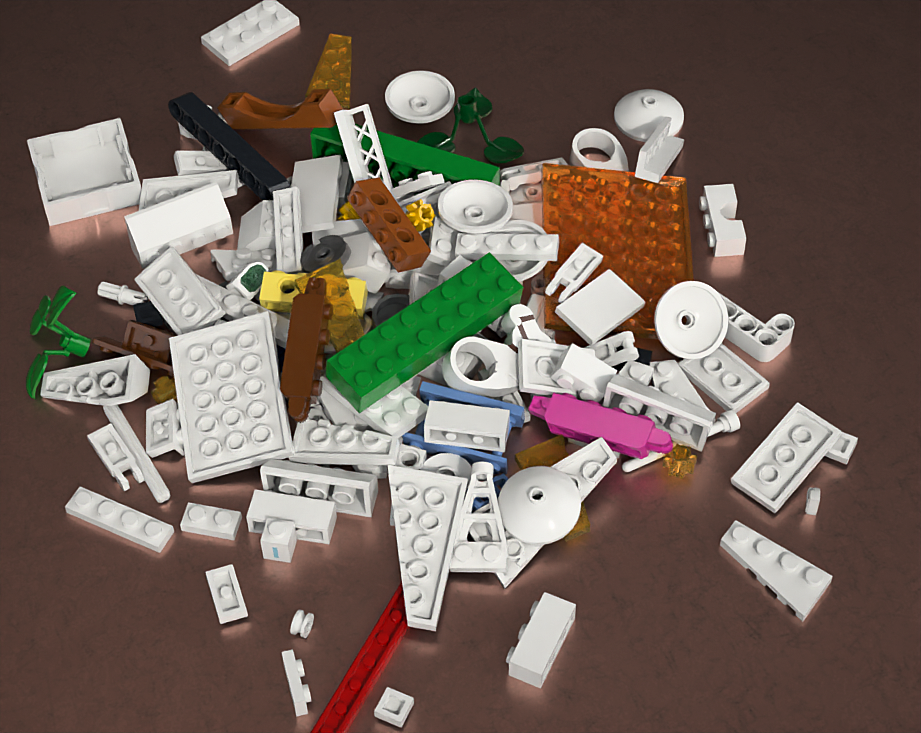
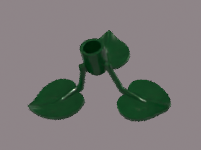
[417,87,524,163]

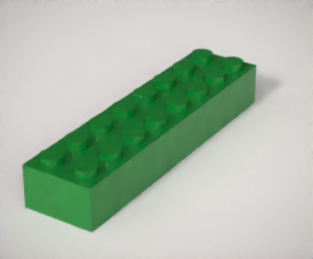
[310,124,500,196]
[326,252,524,413]

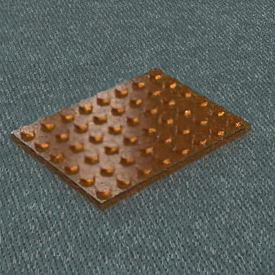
[541,163,694,339]

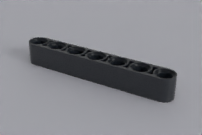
[168,92,290,201]

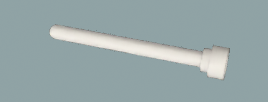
[622,409,740,472]

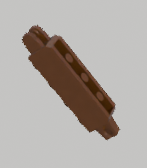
[280,277,333,423]

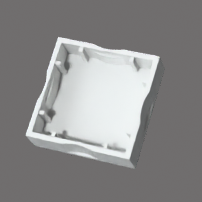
[27,118,142,226]

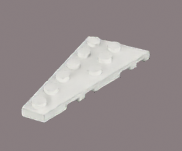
[468,437,617,589]
[387,465,468,631]

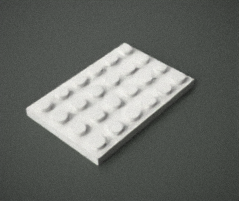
[169,311,294,483]

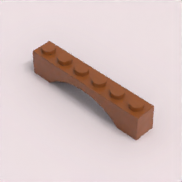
[217,89,343,130]

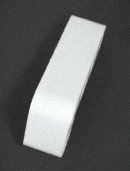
[718,292,795,362]

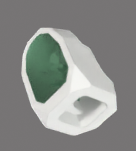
[226,262,268,300]

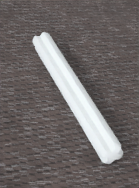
[103,405,171,503]

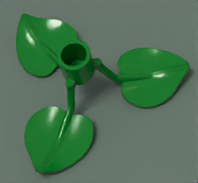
[26,286,91,399]

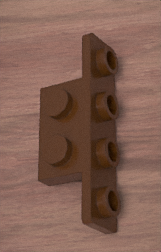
[92,320,177,377]

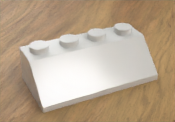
[124,182,233,269]
[603,374,716,452]
[260,459,378,517]

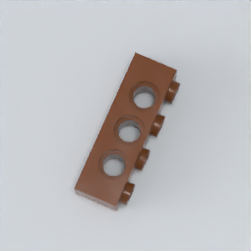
[347,177,431,273]

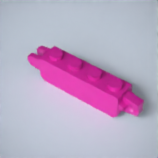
[529,393,673,459]

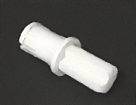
[98,282,148,305]

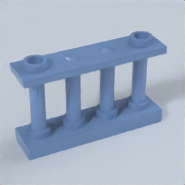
[402,381,525,474]

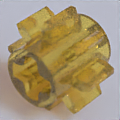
[151,376,178,405]
[662,444,697,479]

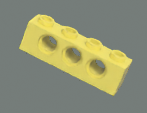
[259,270,368,320]

